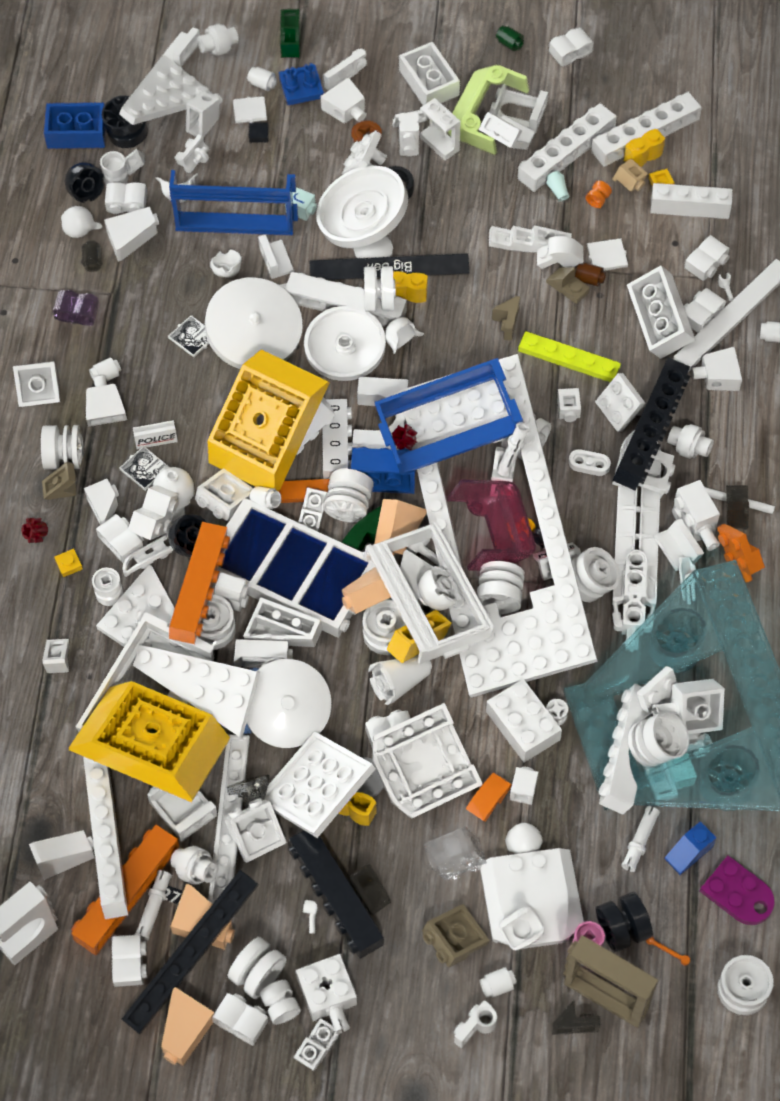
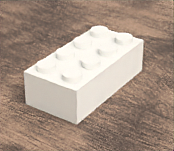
[627,266,695,359]

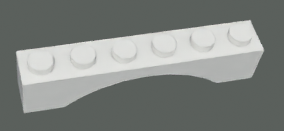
[599,684,655,814]

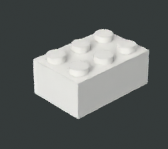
[399,42,460,105]
[486,679,562,763]

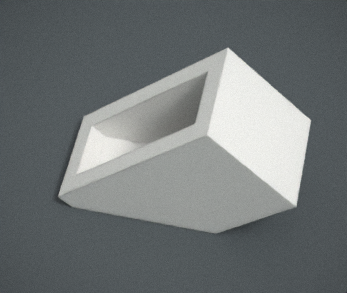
[84,479,119,525]

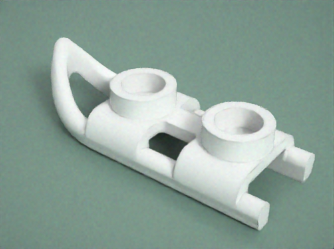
[123,535,173,577]

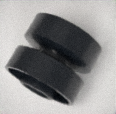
[102,96,148,148]
[596,892,653,953]

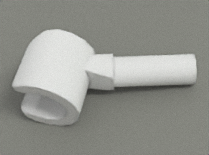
[718,273,734,301]
[303,900,318,934]

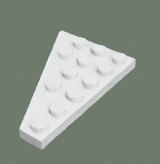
[120,55,213,125]

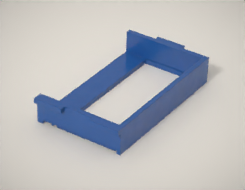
[169,170,298,235]
[374,358,523,475]

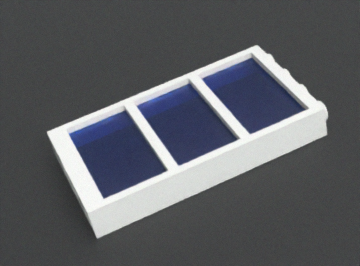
[218,498,375,638]

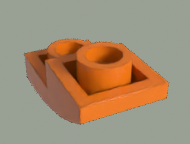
[465,772,512,822]

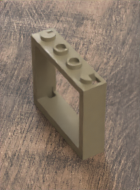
[563,935,658,1028]

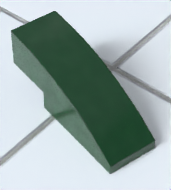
[280,9,300,58]
[342,505,382,552]

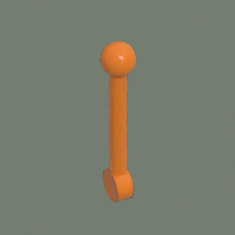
[646,937,690,965]

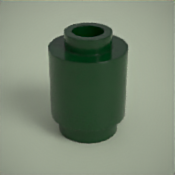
[496,25,524,51]

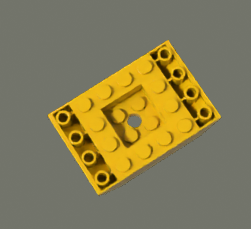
[208,349,330,492]
[69,681,230,802]

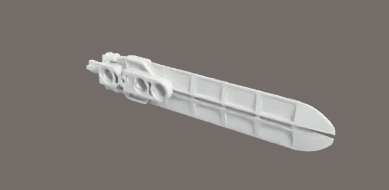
[612,430,661,652]

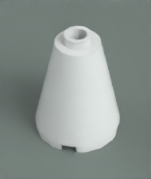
[368,655,432,705]

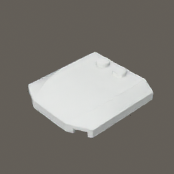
[372,703,483,819]
[479,848,584,949]

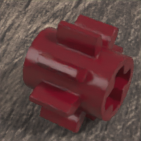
[391,424,418,450]
[21,517,48,543]

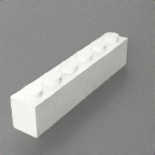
[285,272,407,327]

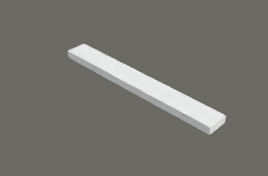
[673,259,780,372]
[208,734,250,904]

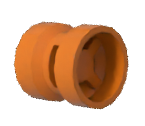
[585,180,612,208]

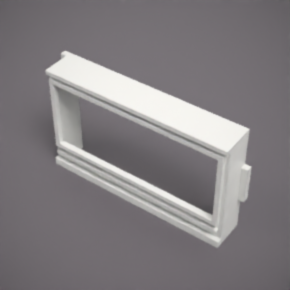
[362,521,493,664]
[76,612,215,733]

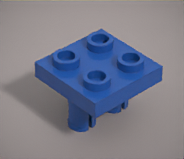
[278,64,324,106]

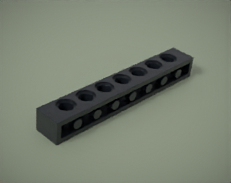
[612,357,691,491]

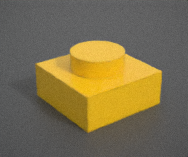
[648,169,675,186]
[54,549,83,577]

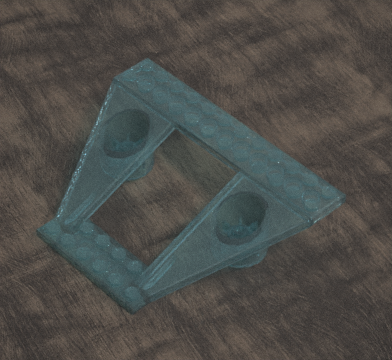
[564,560,780,811]

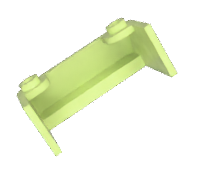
[448,65,529,155]

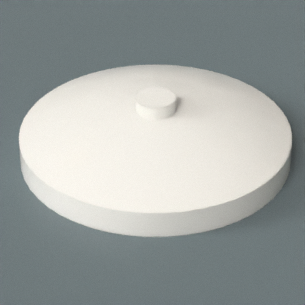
[304,306,386,381]
[247,659,331,748]

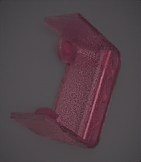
[447,479,536,571]

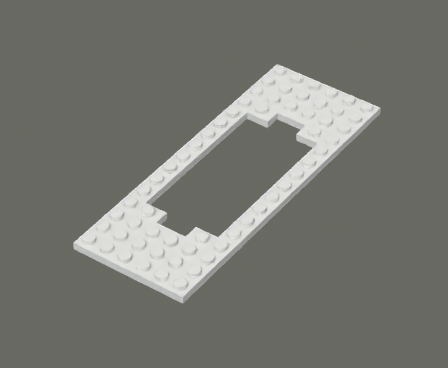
[399,354,598,698]

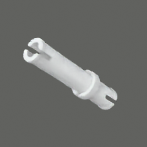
[497,422,529,476]
[621,806,660,872]
[135,870,172,940]

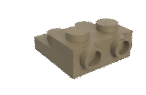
[422,904,490,968]

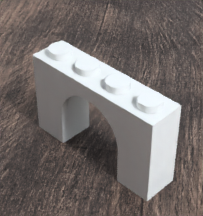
[352,377,408,450]
[0,881,58,966]

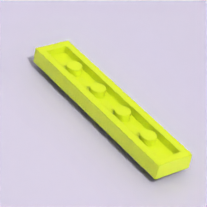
[518,331,621,382]

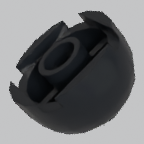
[64,162,104,203]
[168,514,207,557]

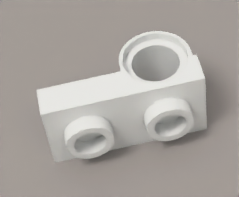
[454,1000,497,1049]

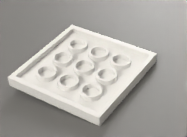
[257,731,376,838]

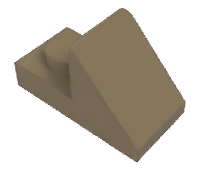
[546,267,590,304]
[492,296,520,341]
[42,462,76,500]

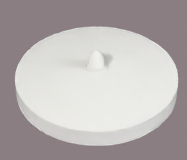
[316,166,408,248]
[205,277,303,369]

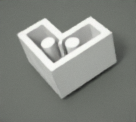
[128,485,179,540]

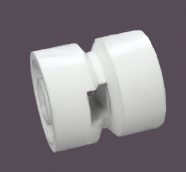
[100,151,128,185]
[92,567,123,606]
[260,980,301,1025]

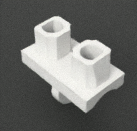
[175,135,210,173]

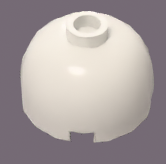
[153,467,195,509]
[418,566,461,611]

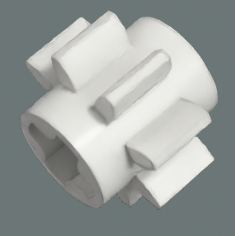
[686,732,712,759]

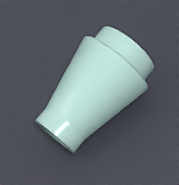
[546,171,569,202]

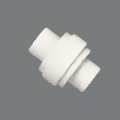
[197,24,239,56]
[667,424,714,459]
[171,846,218,885]

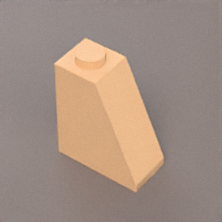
[374,499,427,556]
[342,567,391,614]
[171,884,235,949]
[161,987,214,1066]

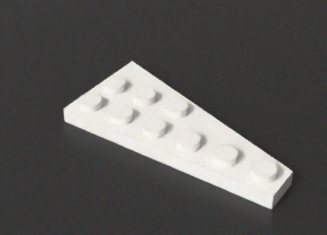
[133,645,260,738]

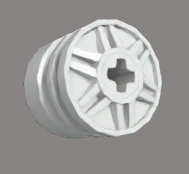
[41,425,84,470]
[323,469,374,522]
[477,561,525,615]
[628,712,689,767]

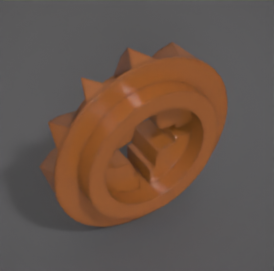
[351,121,382,143]

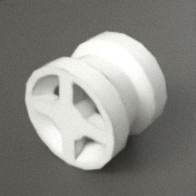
[546,699,568,726]

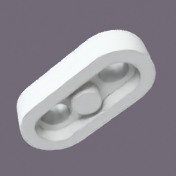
[569,449,611,476]

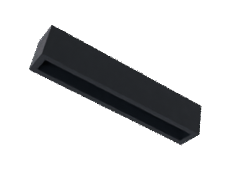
[288,830,384,959]

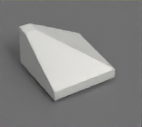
[125,149,145,175]

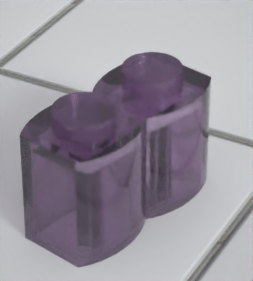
[53,290,99,326]

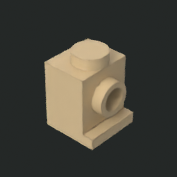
[613,159,648,191]

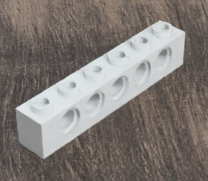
[591,92,702,167]
[518,103,617,192]

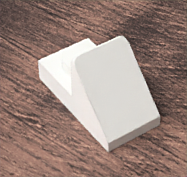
[42,639,69,673]

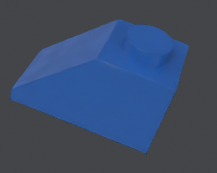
[664,821,716,875]

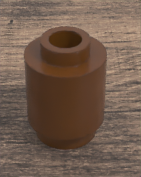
[575,263,606,287]

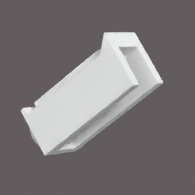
[234,639,293,668]

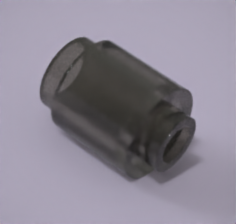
[81,241,102,272]

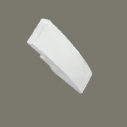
[489,225,571,252]

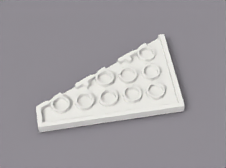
[96,565,192,656]

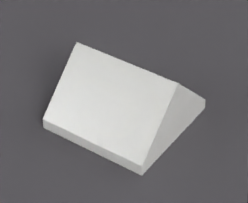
[13,361,60,407]

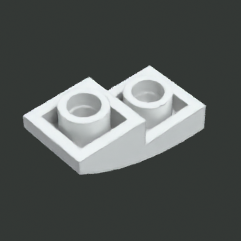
[298,487,327,532]
[293,1018,340,1071]

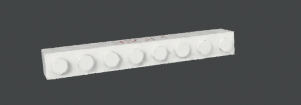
[83,756,128,919]

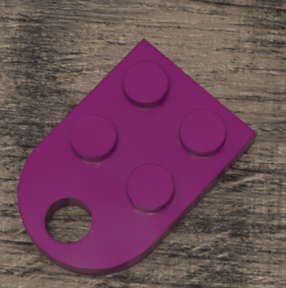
[699,855,775,925]

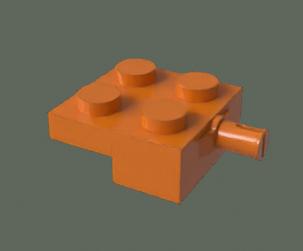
[717,524,765,582]

